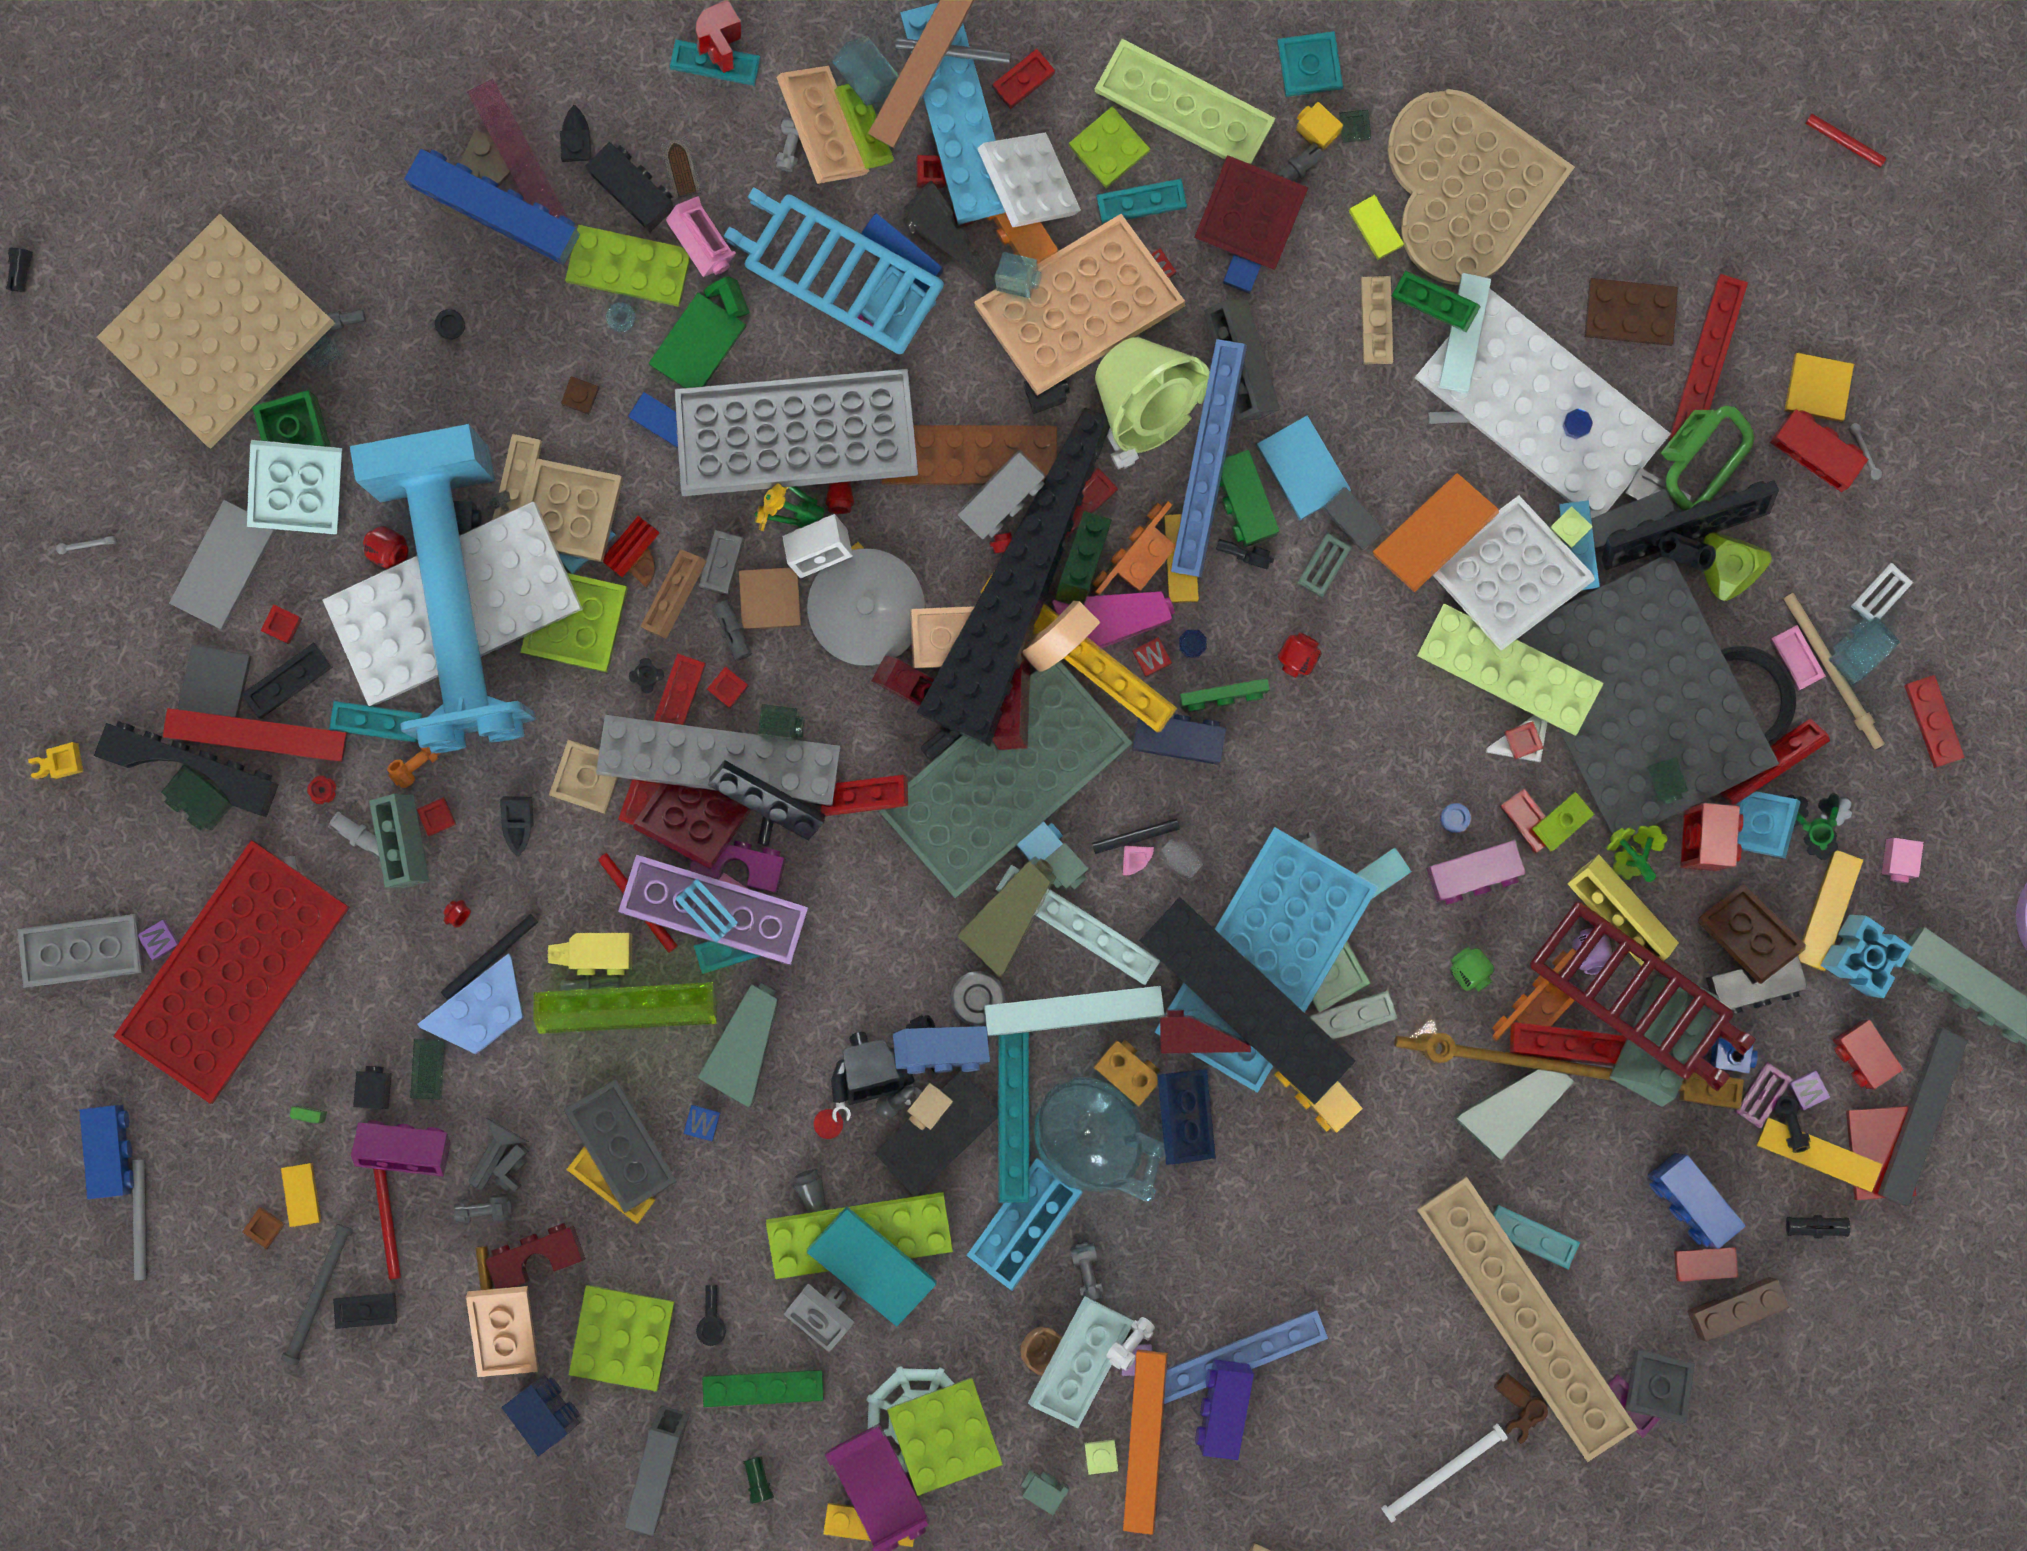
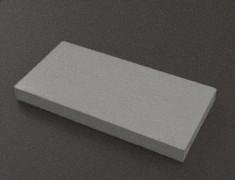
[169,500,277,630]
[17,914,144,988]

